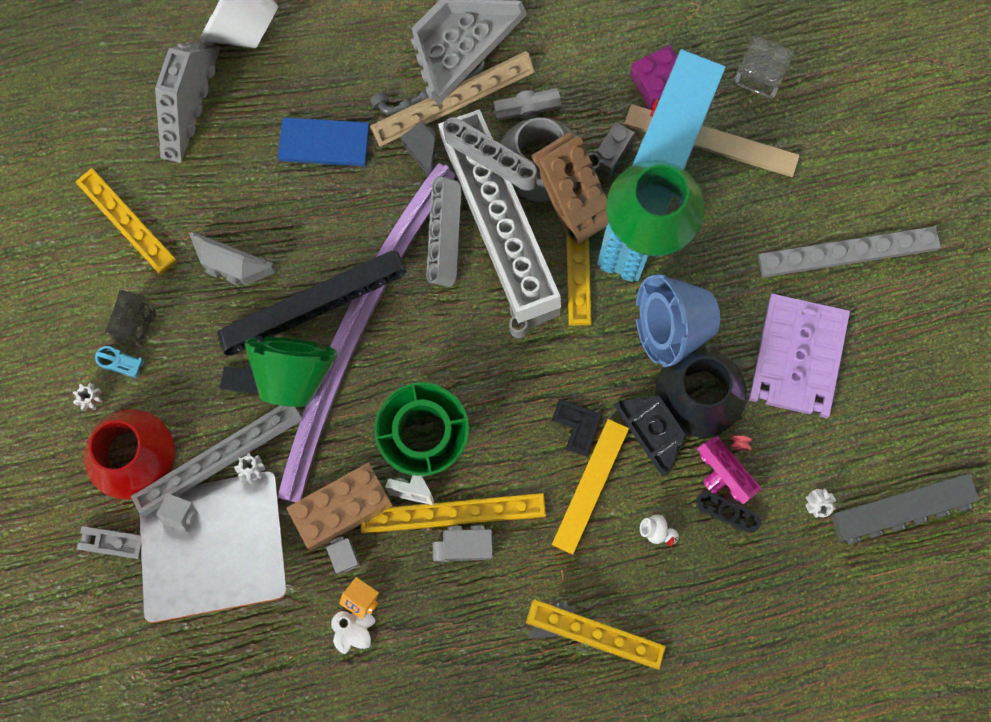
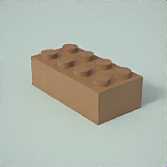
[287,463,393,552]

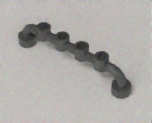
[370,59,485,116]

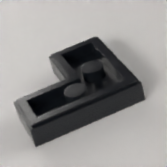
[220,359,259,395]
[552,399,602,458]

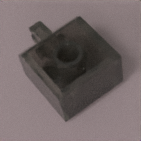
[104,290,156,349]

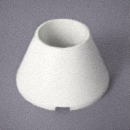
[200,0,278,48]

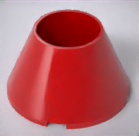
[84,409,175,500]

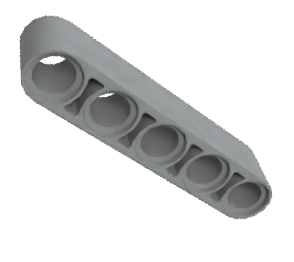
[443,118,537,191]
[426,176,461,287]

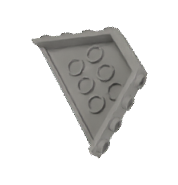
[411,0,527,105]
[155,40,221,163]

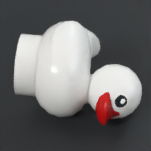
[640,515,679,546]

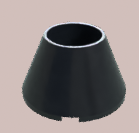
[655,348,747,438]

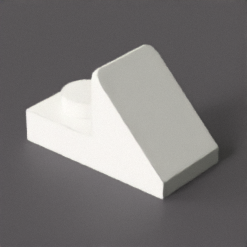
[385,476,434,505]

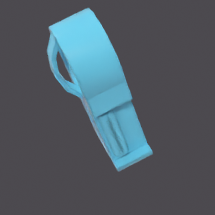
[95,346,144,378]

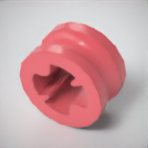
[730,436,752,451]

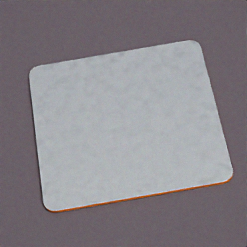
[140,472,286,623]

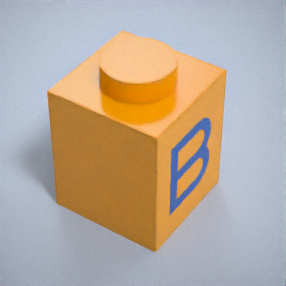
[339,577,379,620]

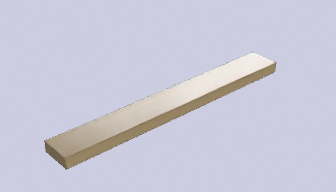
[370,51,535,147]
[624,104,799,177]

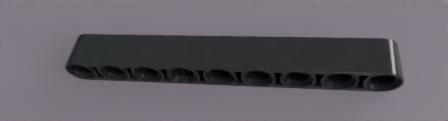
[217,251,407,356]

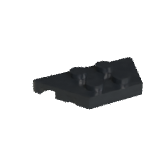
[613,395,688,477]

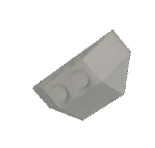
[190,232,277,285]

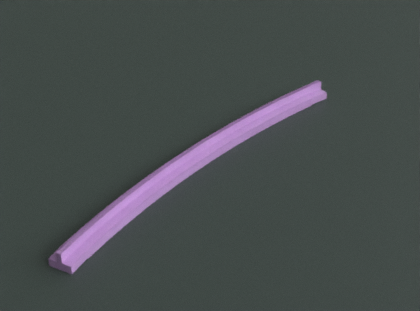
[278,163,457,503]

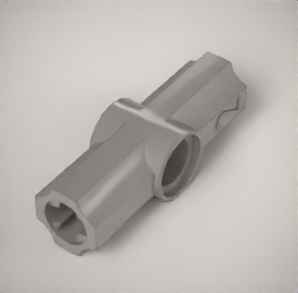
[493,88,561,121]

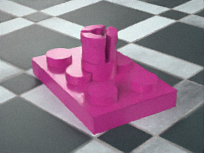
[697,436,762,504]

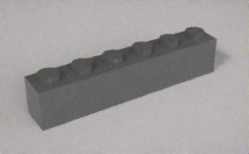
[831,474,979,545]

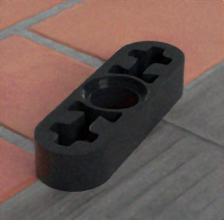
[696,491,761,533]

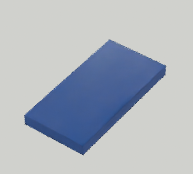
[278,118,369,166]

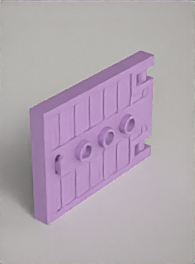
[749,294,850,418]

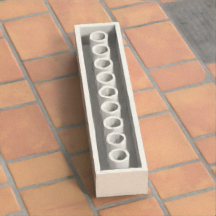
[438,109,561,323]

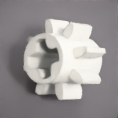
[73,383,103,412]
[234,453,265,483]
[805,488,836,518]

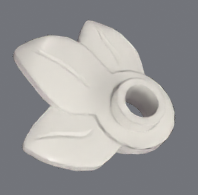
[331,611,375,654]

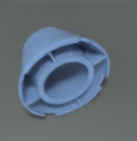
[636,275,720,367]

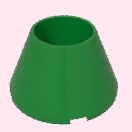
[606,160,705,256]
[245,337,338,407]
[374,382,469,476]

